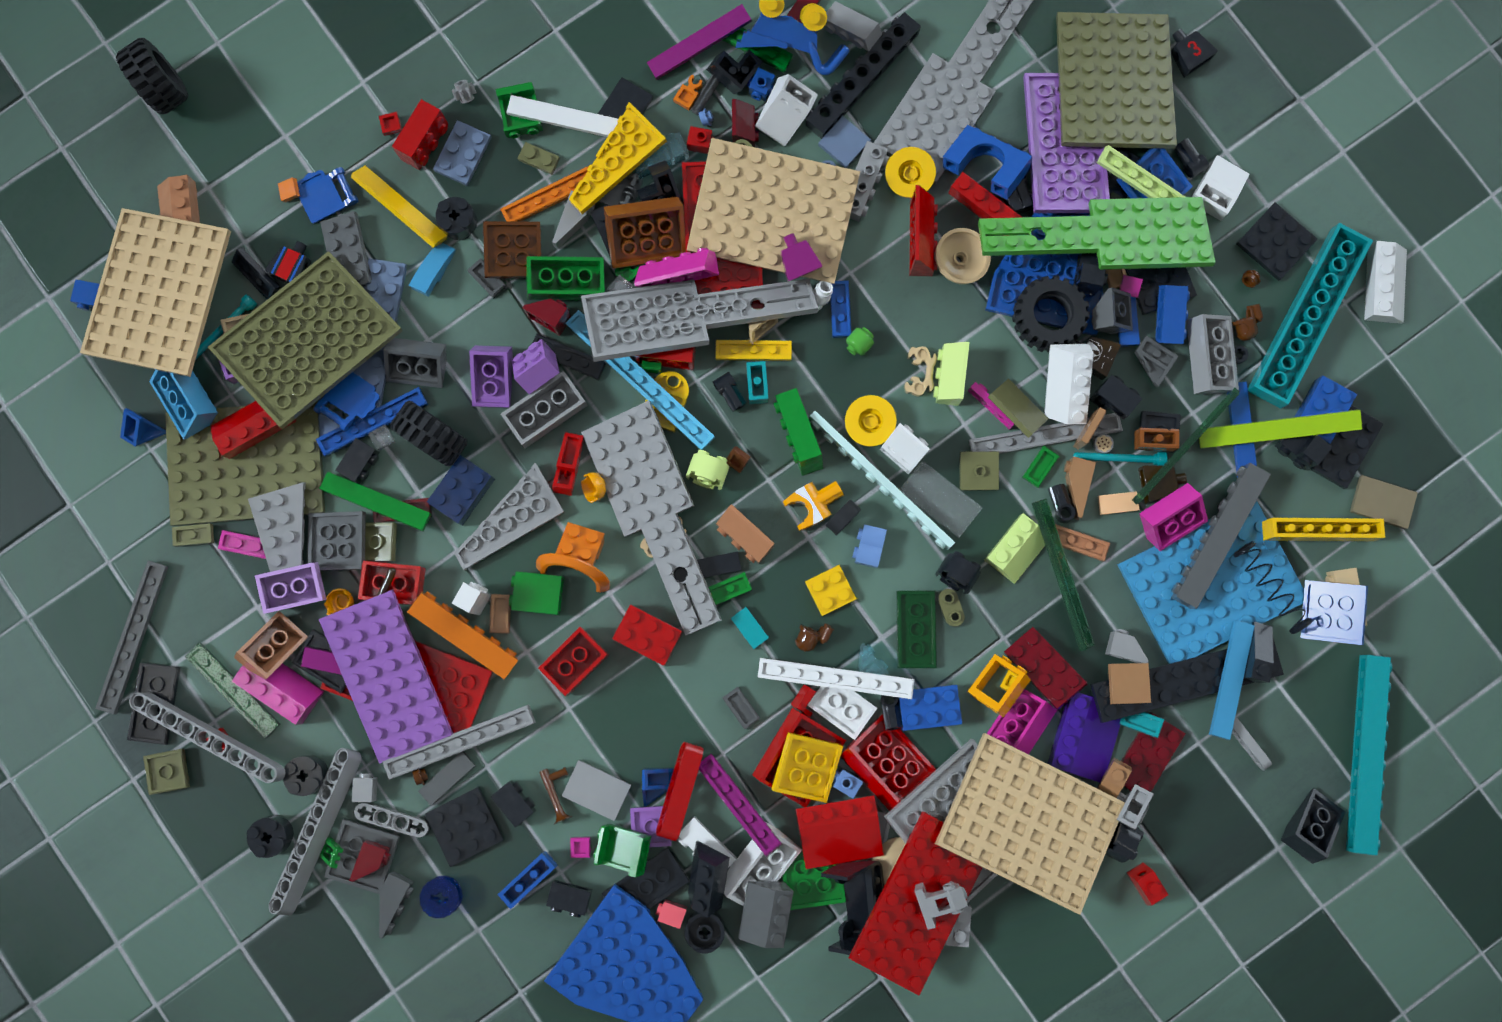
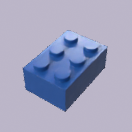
[1295,376,1357,444]
[898,685,962,731]

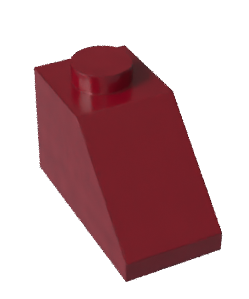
[349,840,391,882]

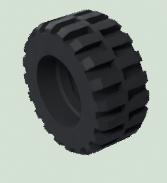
[116,38,188,114]
[1012,276,1090,353]
[390,400,468,467]

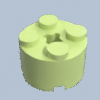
[686,450,729,490]

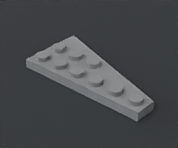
[454,463,565,570]
[248,482,306,572]

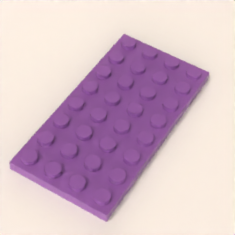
[1023,73,1110,213]
[319,590,453,764]

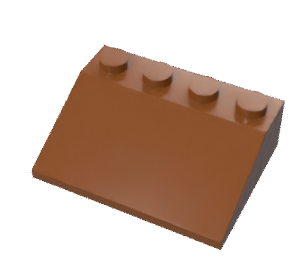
[604,197,686,268]

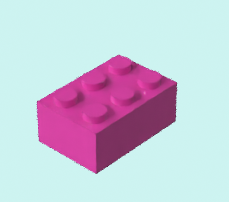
[1139,483,1208,551]

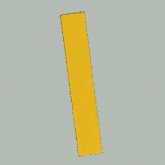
[351,165,447,248]

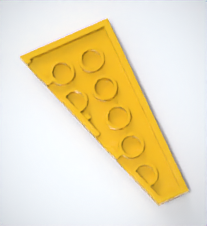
[569,102,667,215]

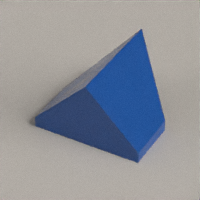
[120,408,166,447]
[642,768,674,807]

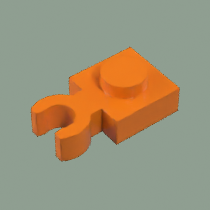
[673,75,703,111]

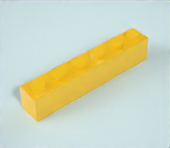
[1262,518,1385,541]

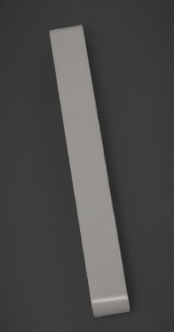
[129,692,285,783]
[269,748,361,916]

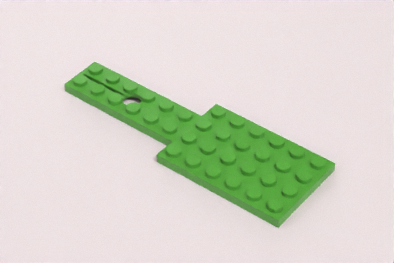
[978,197,1216,270]

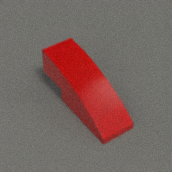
[552,432,584,496]

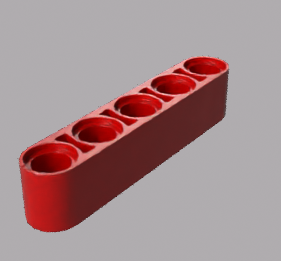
[656,742,703,841]

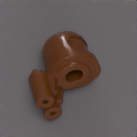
[1232,303,1263,341]
[795,623,834,652]

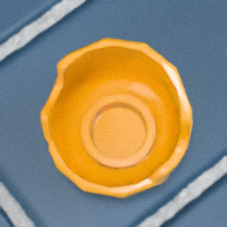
[581,472,606,503]
[324,588,354,615]

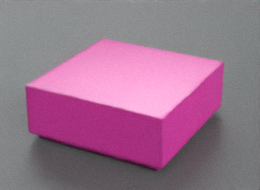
[1119,275,1143,298]
[570,837,591,858]

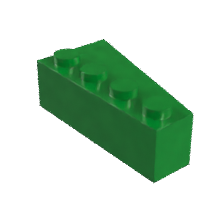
[773,388,823,476]

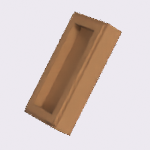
[489,594,511,633]

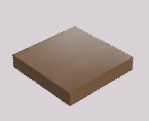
[1073,407,1106,450]
[1108,663,1151,704]

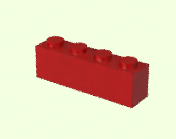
[949,172,1023,236]

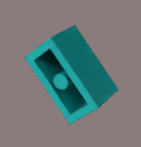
[746,361,768,404]

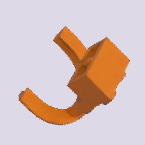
[536,522,610,593]

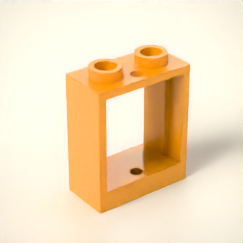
[968,654,1031,718]

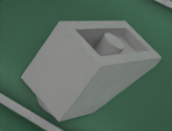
[1105,629,1149,663]

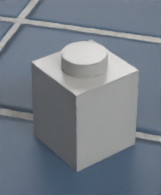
[352,773,378,802]

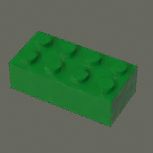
[526,256,605,300]

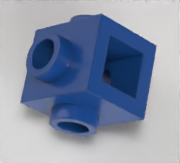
[747,68,775,102]

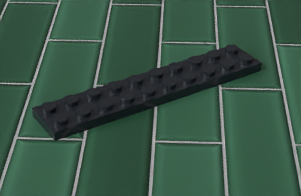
[1090,639,1284,723]

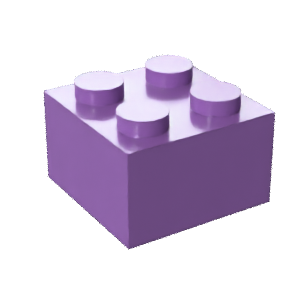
[512,339,560,394]

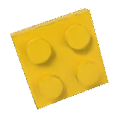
[805,565,856,616]

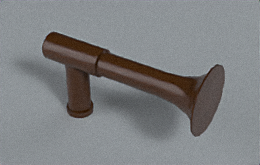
[539,767,573,825]

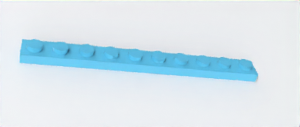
[566,310,715,450]

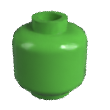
[846,327,874,356]

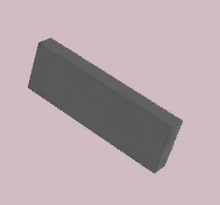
[418,751,476,806]

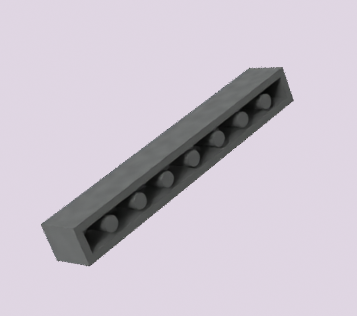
[1171,463,1271,610]

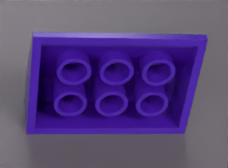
[1047,692,1121,782]

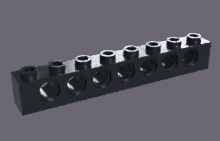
[806,12,921,139]

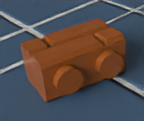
[1134,428,1179,452]

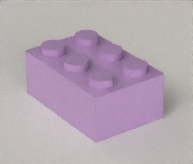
[255,562,327,614]

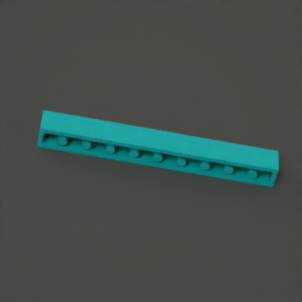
[1346,655,1392,856]

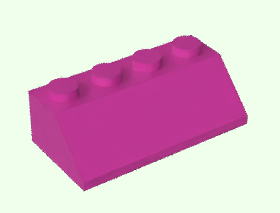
[634,248,719,287]
[232,663,325,725]
[987,689,1057,755]

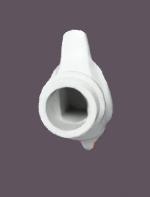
[813,281,833,311]

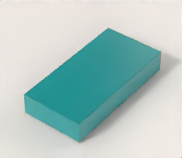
[731,607,769,649]
[1120,712,1165,739]

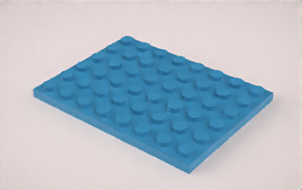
[1117,501,1304,664]

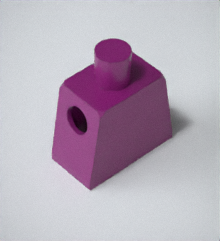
[780,233,822,282]

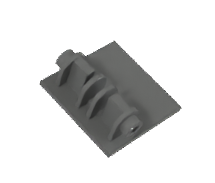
[599,173,643,206]

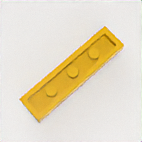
[716,340,792,361]

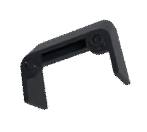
[821,860,884,955]

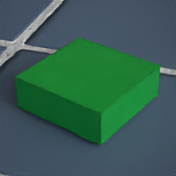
[642,361,663,374]

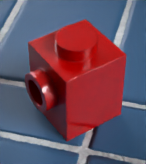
[687,126,715,154]

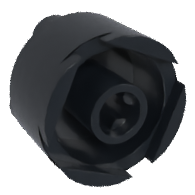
[435,197,477,240]
[935,551,981,594]
[283,755,328,796]
[246,815,294,858]
[1105,822,1144,863]
[685,912,725,954]

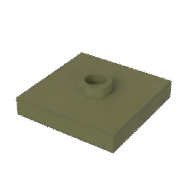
[960,451,999,490]
[365,522,397,561]
[143,748,190,795]

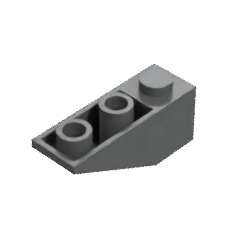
[379,871,414,939]

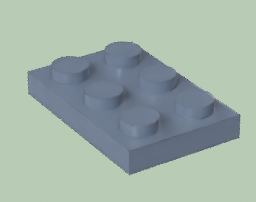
[433,120,492,186]

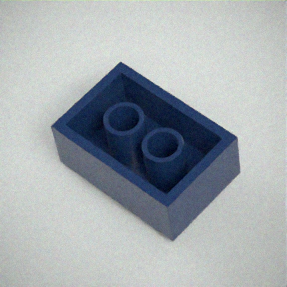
[427,455,495,526]

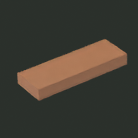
[1049,524,1110,562]

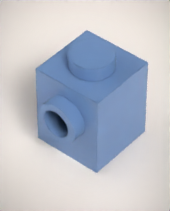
[832,769,863,799]

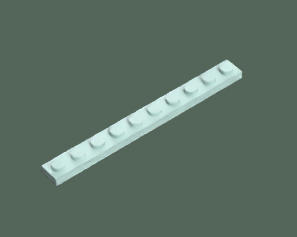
[809,411,955,550]

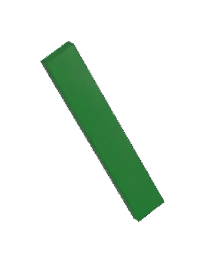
[319,472,432,532]

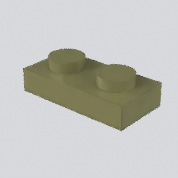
[518,142,560,175]
[172,523,214,547]

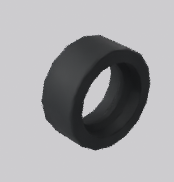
[826,499,861,535]

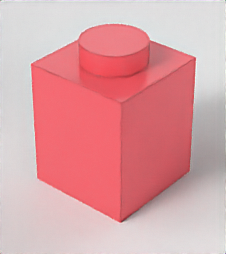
[656,899,687,929]

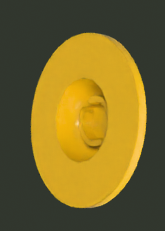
[885,147,936,198]
[845,395,897,447]

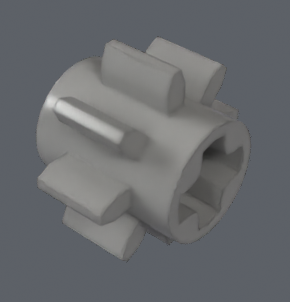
[452,80,476,103]

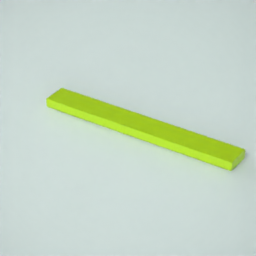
[1198,410,1362,448]

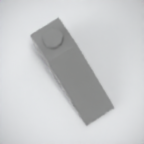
[552,191,596,249]

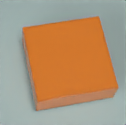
[278,177,300,202]

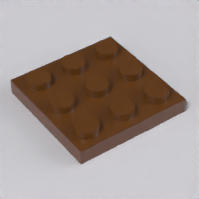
[483,221,541,278]

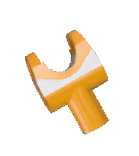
[783,481,844,531]

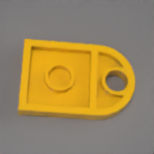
[645,371,689,433]

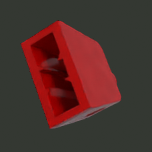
[1126,862,1168,906]

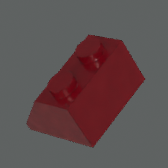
[732,99,759,147]
[522,299,571,336]

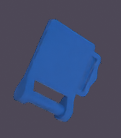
[297,167,359,224]
[314,372,380,431]

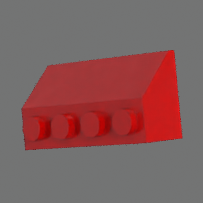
[211,401,297,459]

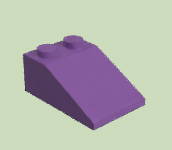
[469,345,513,408]

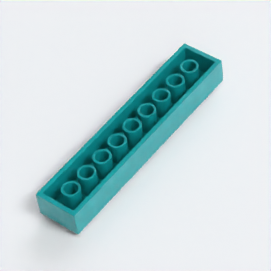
[1248,223,1373,409]

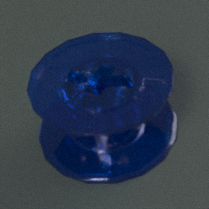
[420,876,463,918]

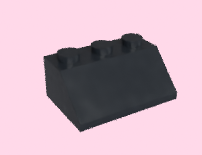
[688,841,730,918]

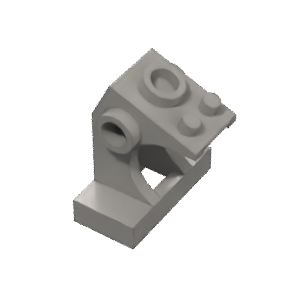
[1117,784,1154,830]
[915,881,968,930]

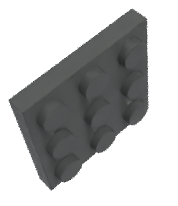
[308,511,366,571]
[324,819,400,894]

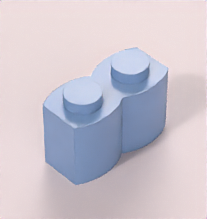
[852,524,887,568]

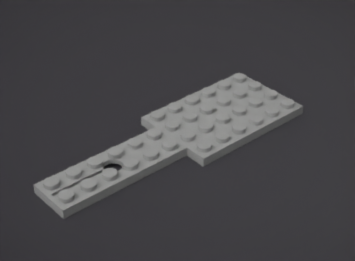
[874,0,1034,184]
[581,279,818,362]
[581,400,722,636]

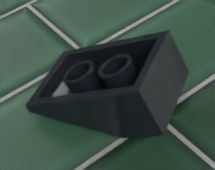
[1281,788,1346,864]

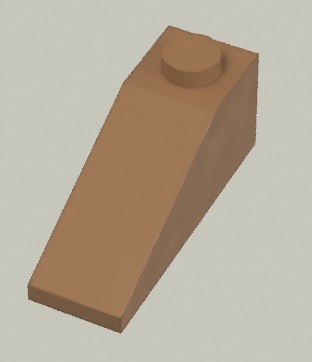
[1064,457,1096,520]
[1097,758,1132,798]

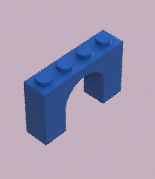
[943,125,1032,200]

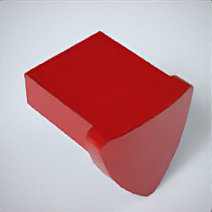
[791,684,816,718]

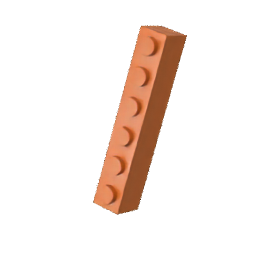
[407,591,518,679]

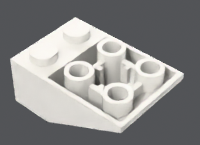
[755,74,818,146]
[1192,155,1249,221]
[880,423,930,475]

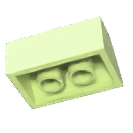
[933,342,970,406]
[984,513,1050,584]

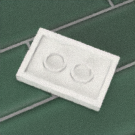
[808,686,877,740]

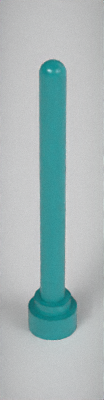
[196,294,258,359]
[1073,452,1167,466]

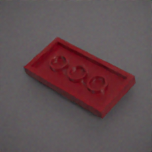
[1004,627,1087,710]
[1121,712,1186,792]

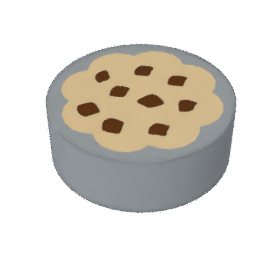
[1093,434,1114,453]

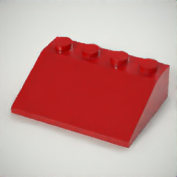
[909,185,938,276]
[752,708,846,807]
[841,714,936,811]
[795,795,884,869]

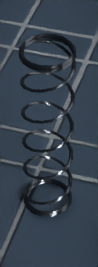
[1233,541,1313,634]

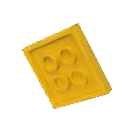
[771,732,843,803]

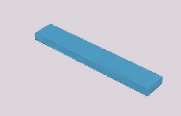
[1209,620,1255,740]

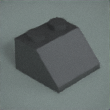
[1091,288,1133,335]

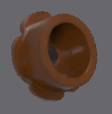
[1242,270,1261,288]
[412,768,428,785]

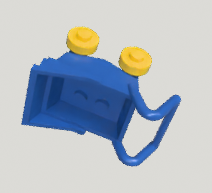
[735,0,849,75]

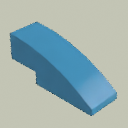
[409,243,456,297]

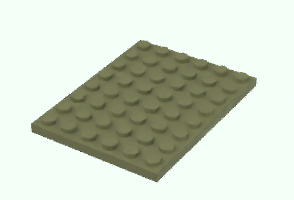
[1056,12,1177,149]
[208,251,403,429]
[165,401,325,526]

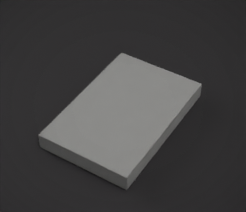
[562,760,631,821]

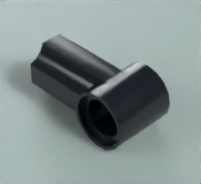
[1174,138,1209,178]
[712,372,747,412]
[1048,484,1076,524]
[880,695,902,731]

